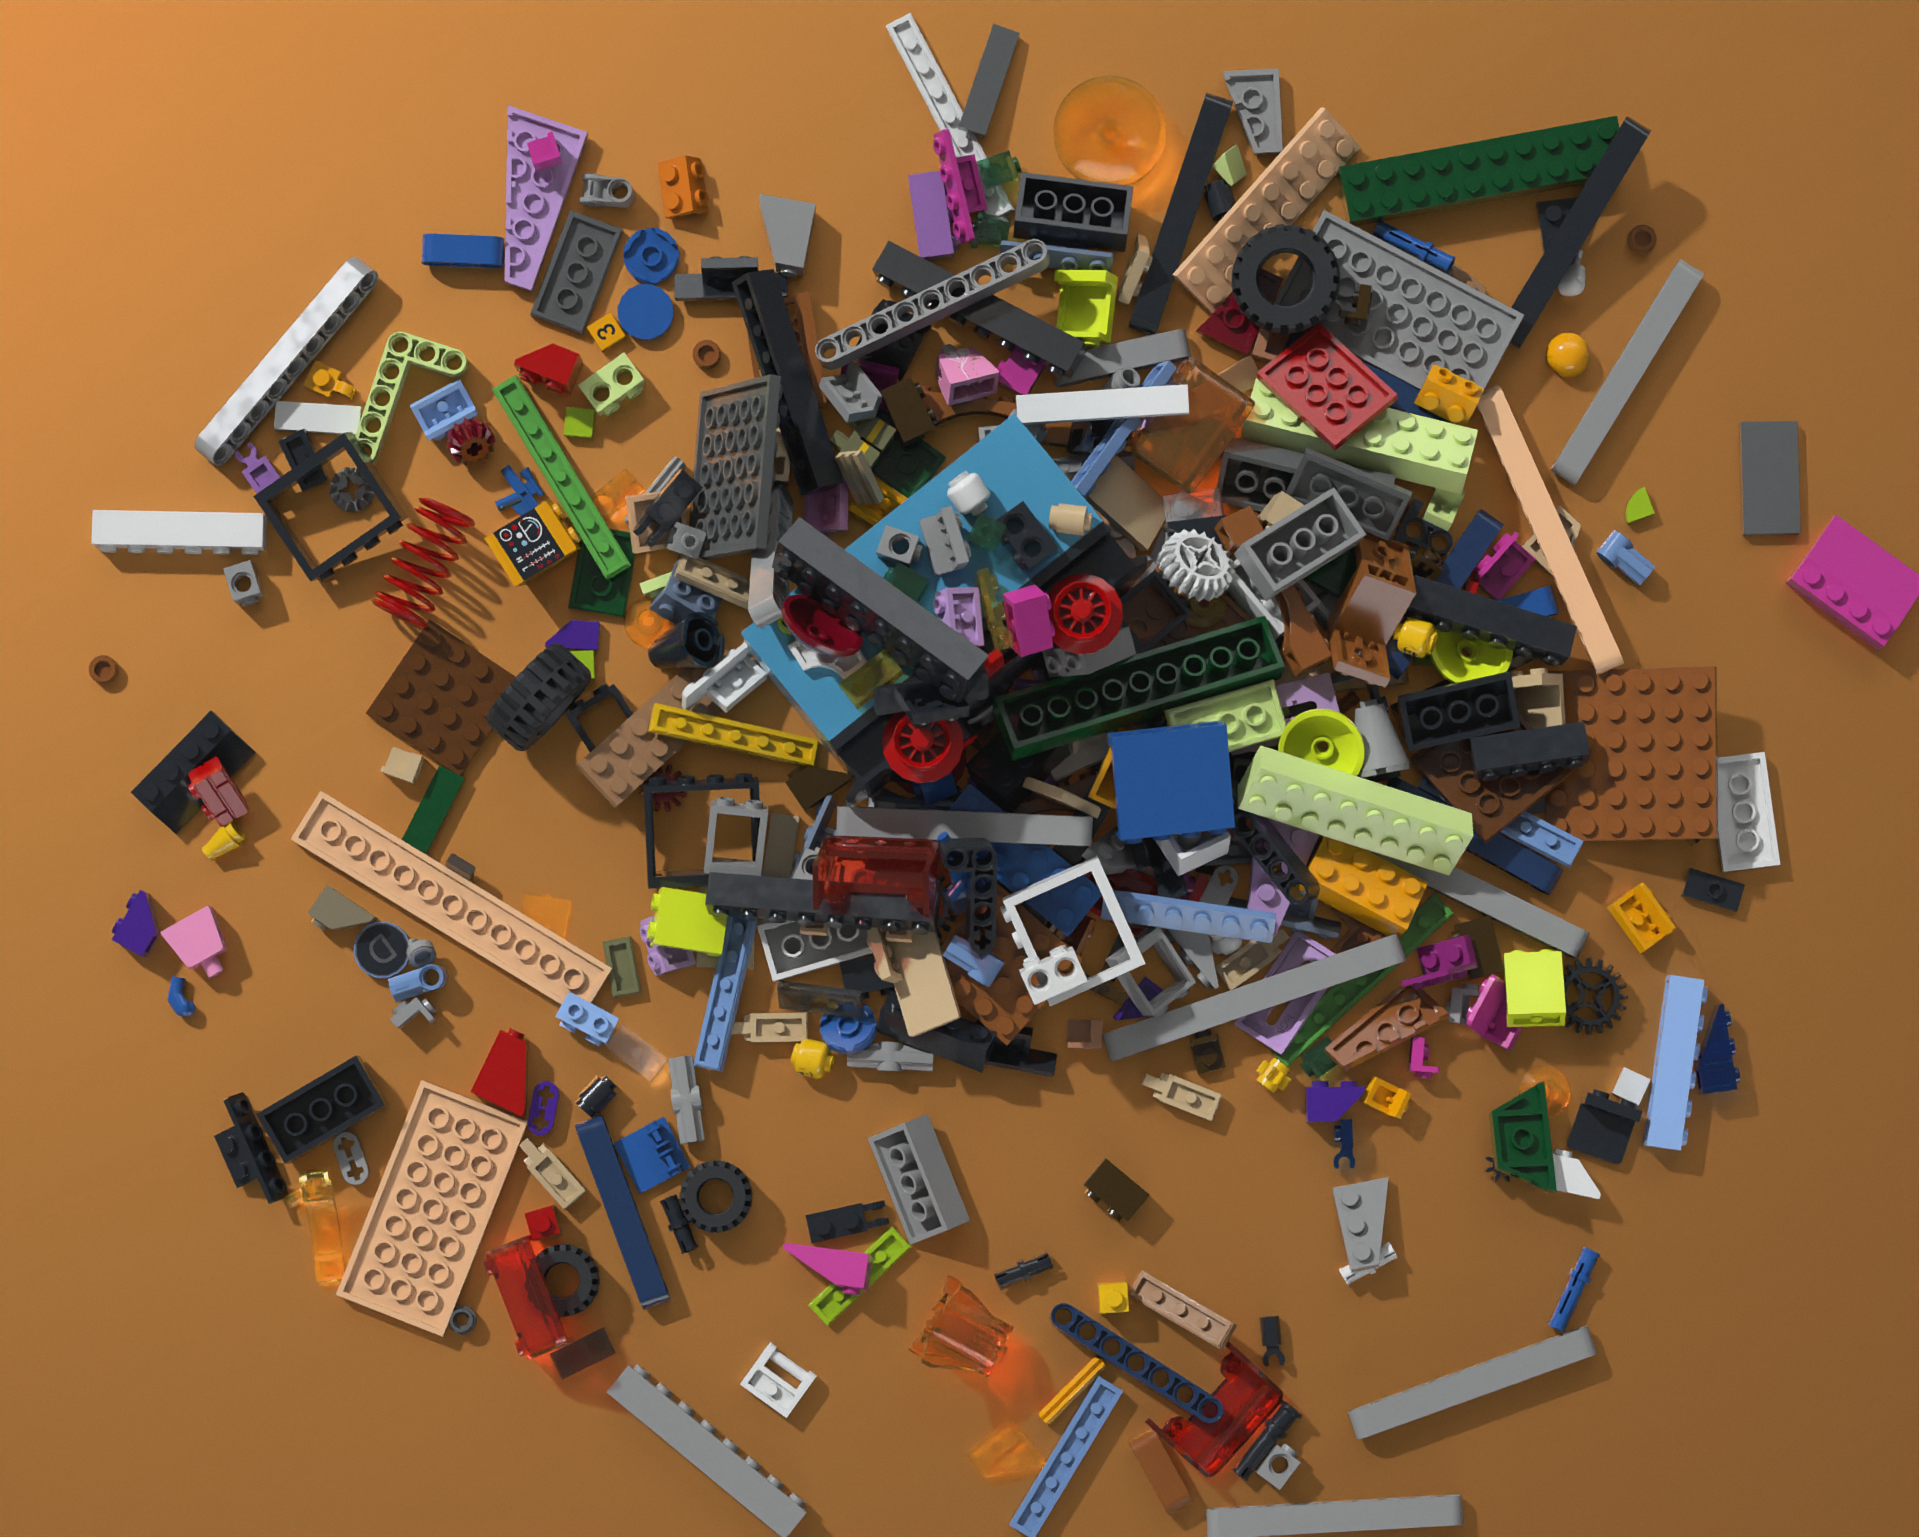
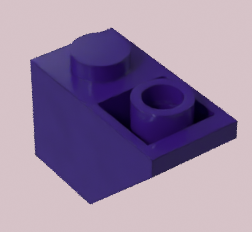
[112,890,160,958]
[1305,1081,1365,1122]

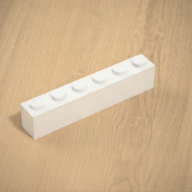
[91,510,267,555]

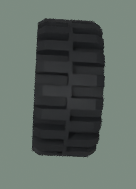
[1232,224,1340,335]
[486,643,592,751]

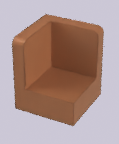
[1251,327,1287,364]
[1067,1019,1102,1049]

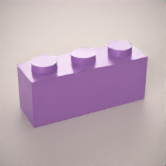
[908,170,959,262]

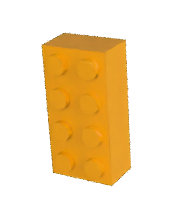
[1299,835,1428,937]

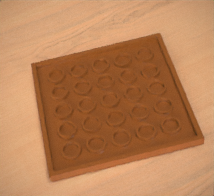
[1545,666,1718,841]

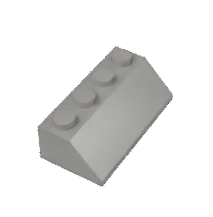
[868,1114,970,1245]

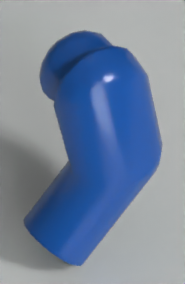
[168,976,195,1017]

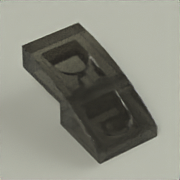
[549,1327,616,1380]

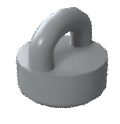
[406,938,436,967]

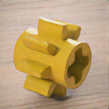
[1256,1058,1291,1093]

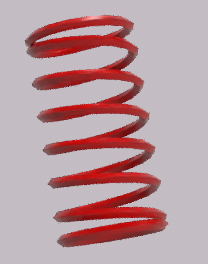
[371,497,475,628]

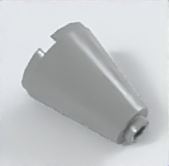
[1355,699,1410,778]

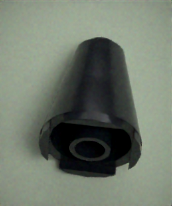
[648,611,725,669]

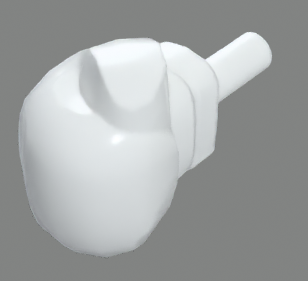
[1557,250,1586,296]
[1209,934,1242,955]

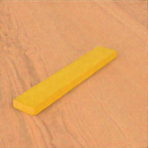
[648,703,819,768]

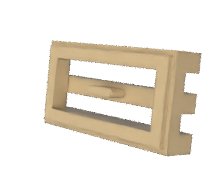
[835,450,884,506]

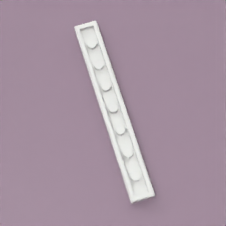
[885,13,1014,224]

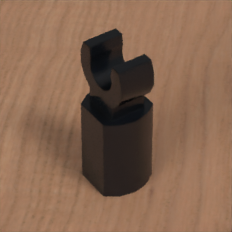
[1259,1316,1285,1367]

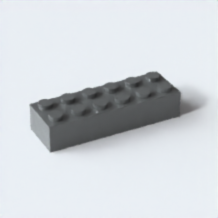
[1214,436,1396,512]

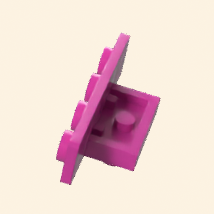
[933,129,988,244]

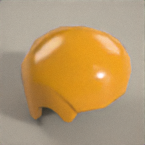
[1546,333,1590,378]

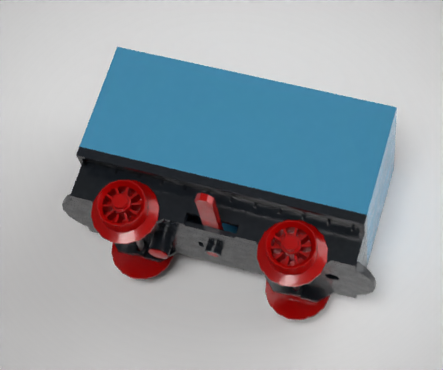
[741,414,1153,807]

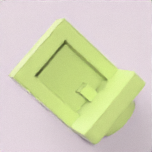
[1423,488,1465,531]

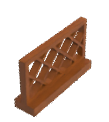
[747,292,827,409]

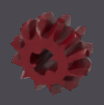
[446,417,495,466]
[639,765,687,812]

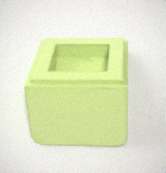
[1212,145,1247,186]

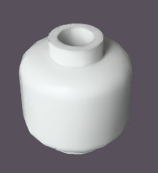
[947,471,990,516]

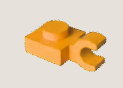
[303,360,356,400]

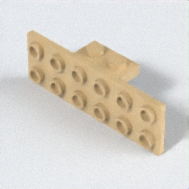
[866,880,961,1037]

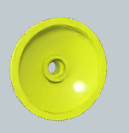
[1430,629,1513,684]
[1278,709,1365,776]

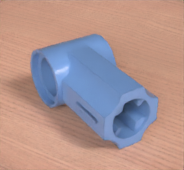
[1596,530,1656,586]
[943,934,1005,987]
[388,964,448,1002]

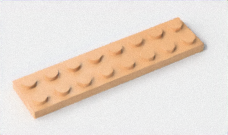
[1172,107,1361,314]

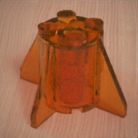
[909,1275,1013,1377]

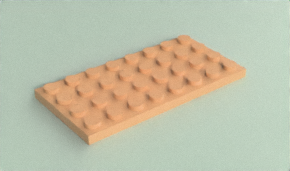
[336,1080,528,1337]

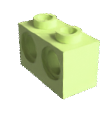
[578,352,646,416]

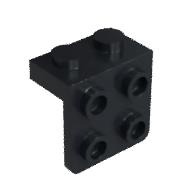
[856,299,932,381]
[1567,1089,1643,1164]

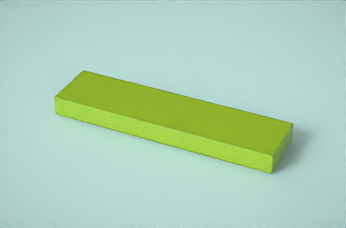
[808,1226,911,1326]

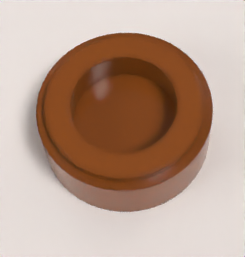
[1627,225,1657,254]
[693,340,721,369]
[89,655,119,684]

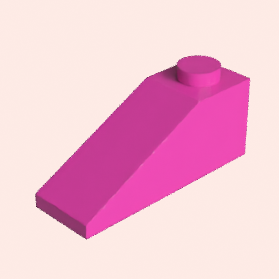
[784,1243,873,1295]

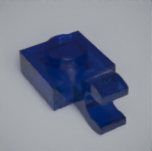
[1333,1119,1355,1169]

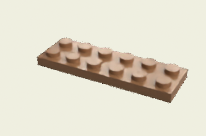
[576,668,723,808]

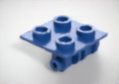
[613,1117,690,1194]

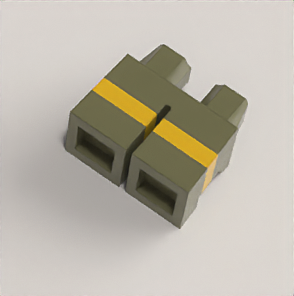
[830,417,897,470]

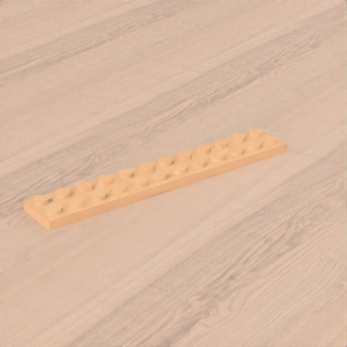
[291,791,612,1005]

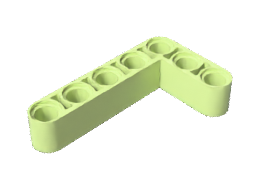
[355,331,469,465]

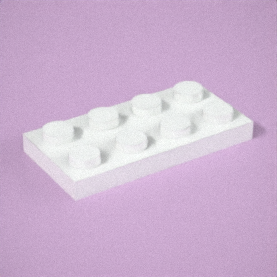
[1718,752,1780,872]

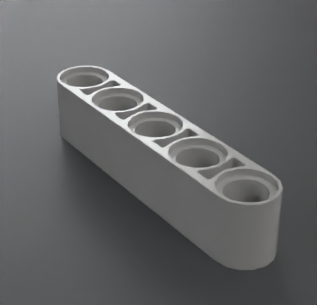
[1054,329,1191,388]

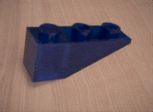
[1695,1004,1741,1095]

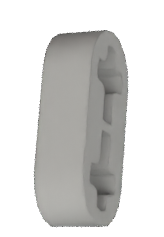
[333,1132,370,1185]

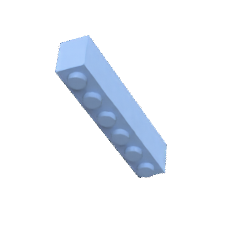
[1643,975,1708,1151]

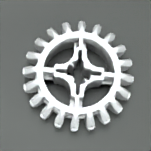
[1158,529,1235,602]

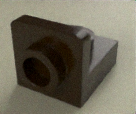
[1338,284,1373,326]
[1411,545,1443,581]
[1189,1030,1226,1074]

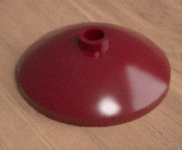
[781,594,863,657]

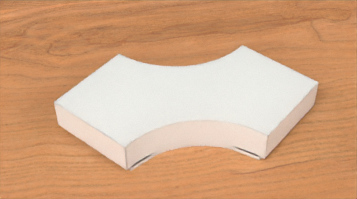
[788,640,869,681]

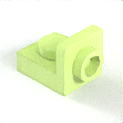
[639,572,672,599]

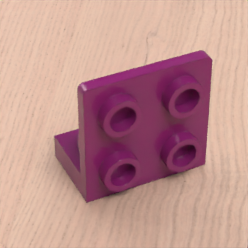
[1401,934,1478,990]

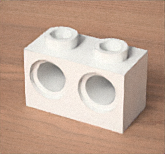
[1019,945,1087,1005]

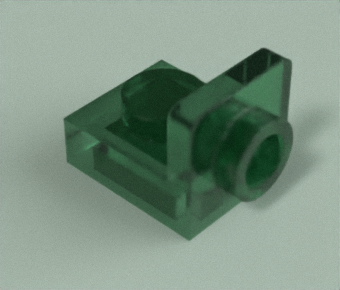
[977,150,1022,190]
[971,213,1011,249]
[967,513,1006,552]
[1299,1036,1337,1079]

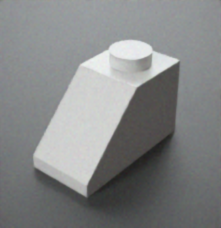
[1553,1149,1601,1199]

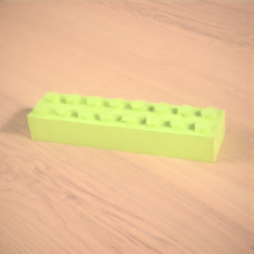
[1241,376,1478,494]
[1238,746,1473,876]

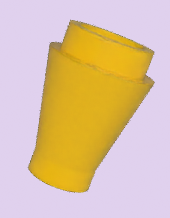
[202,821,245,861]

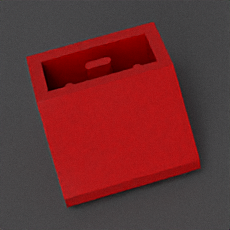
[514,343,583,395]

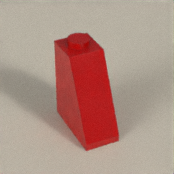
[470,1027,528,1117]

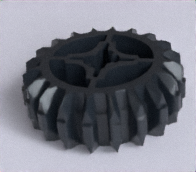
[1563,958,1628,1035]

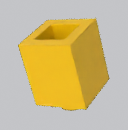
[1097,1282,1129,1313]

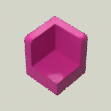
[527,130,563,172]

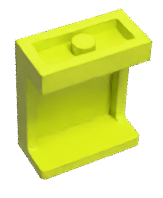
[1054,270,1118,347]
[647,887,727,957]
[1503,949,1566,1027]

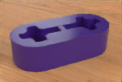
[528,1081,560,1135]

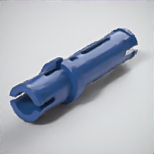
[1373,220,1456,273]
[1548,1246,1601,1333]

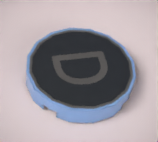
[354,922,409,978]

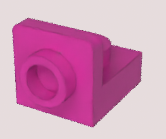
[1408,1036,1440,1079]

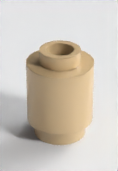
[1049,503,1093,536]

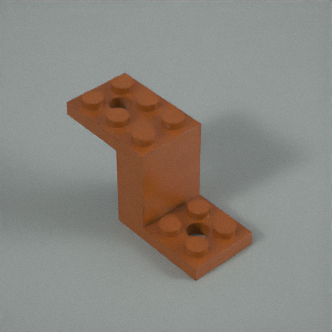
[1327,532,1416,688]

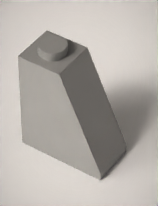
[759,194,816,278]

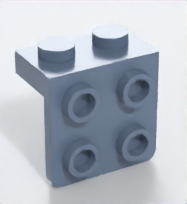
[649,556,722,624]

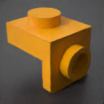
[1360,1075,1411,1119]

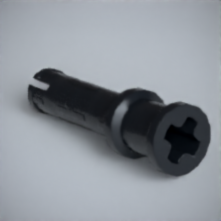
[1232,1400,1303,1481]

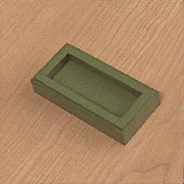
[602,936,642,998]

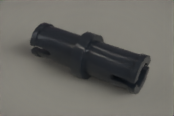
[660,1194,699,1254]
[993,1251,1053,1290]

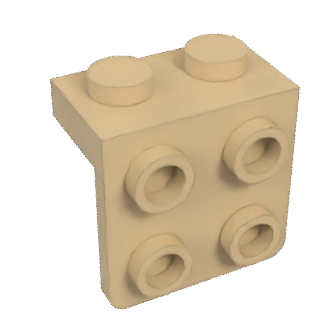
[1510,668,1566,729]

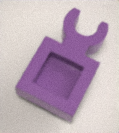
[235,442,280,493]

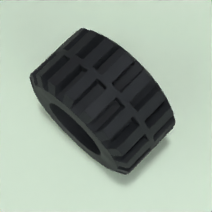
[679,1161,753,1233]
[526,1244,600,1317]

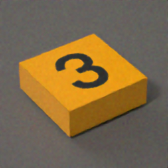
[587,312,626,352]

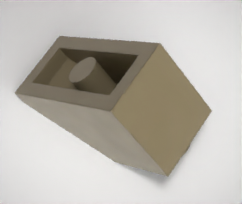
[308,885,377,931]

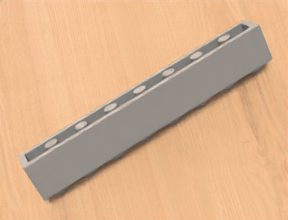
[607,1364,808,1537]

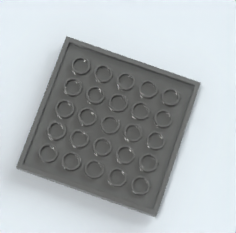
[689,375,782,560]

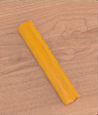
[1038,1356,1107,1425]

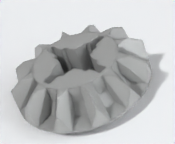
[330,467,375,512]

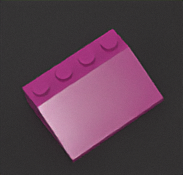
[1786,515,1919,650]

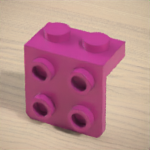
[1472,531,1536,601]
[1466,974,1523,1051]

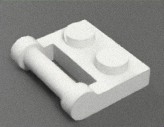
[740,1342,817,1418]

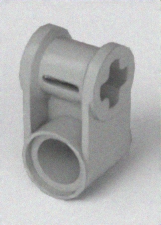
[579,174,635,208]
[1199,865,1238,906]

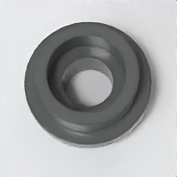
[448,1306,477,1334]

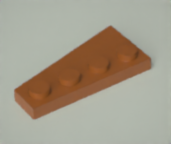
[1325,978,1449,1072]

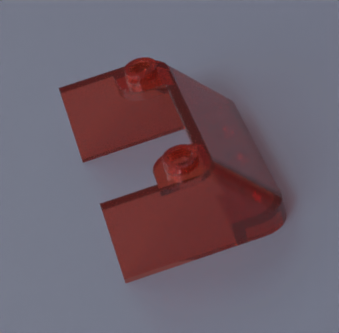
[812,836,939,915]
[483,1235,574,1360]
[1145,1341,1283,1477]

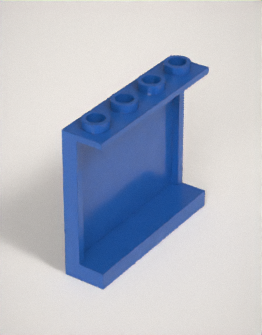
[1107,721,1235,844]

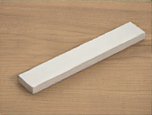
[1016,384,1189,425]

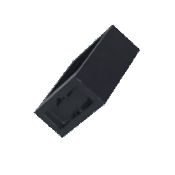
[1120,570,1192,655]
[566,683,633,752]

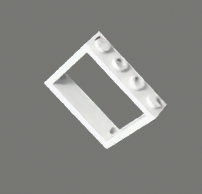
[1000,856,1146,1006]

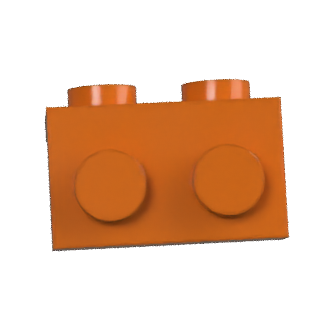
[658,155,708,219]

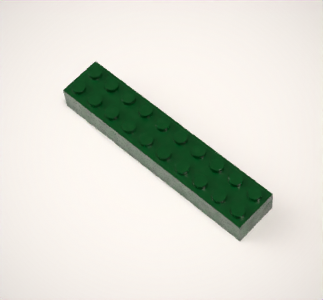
[1337,116,1628,226]
[992,616,1285,761]

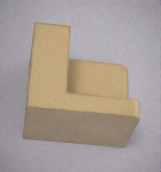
[381,747,425,785]

